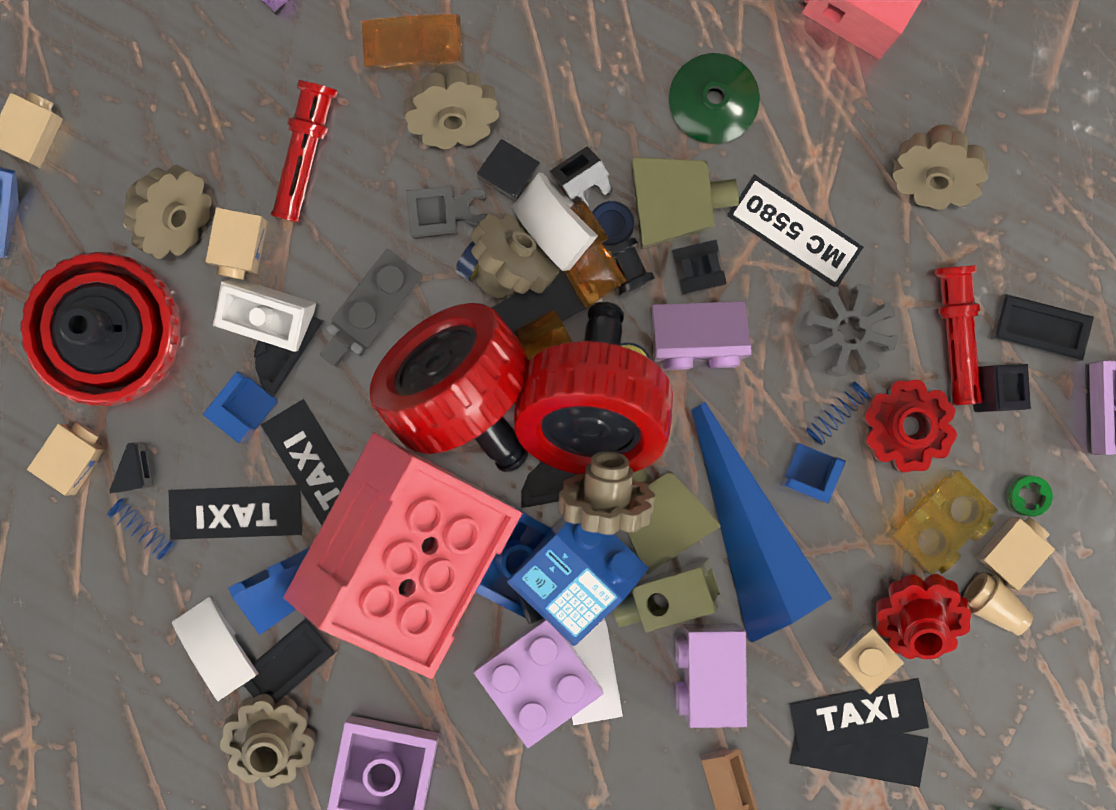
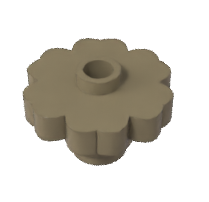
[404,64,499,149]
[893,125,990,210]
[123,165,212,259]
[470,214,559,298]
[558,452,655,535]
[220,694,316,788]

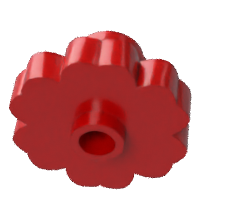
[863,380,957,472]
[875,574,971,659]

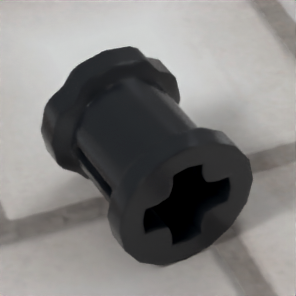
[599,237,655,296]

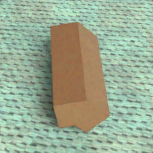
[700,748,758,810]

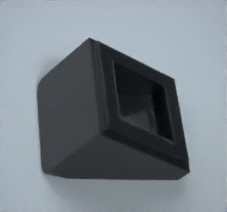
[477,139,540,201]
[973,364,1031,413]
[110,442,152,494]

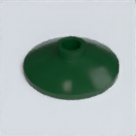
[669,53,760,144]

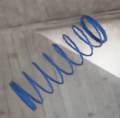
[805,381,870,445]
[106,498,174,560]

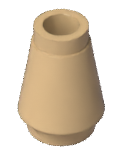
[963,572,1034,636]

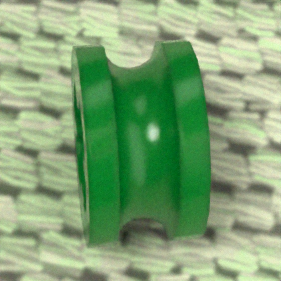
[1007,475,1053,517]

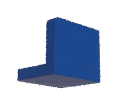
[202,371,278,444]
[780,443,846,504]

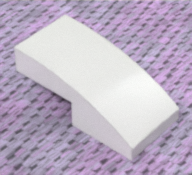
[512,173,598,271]
[171,596,259,701]

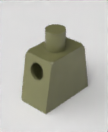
[631,157,739,250]
[627,468,721,575]
[613,558,723,632]

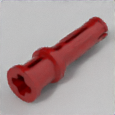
[270,80,338,223]
[935,265,982,405]

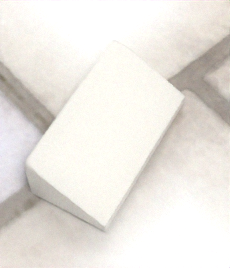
[213,279,316,352]

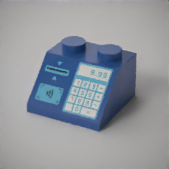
[507,518,649,646]

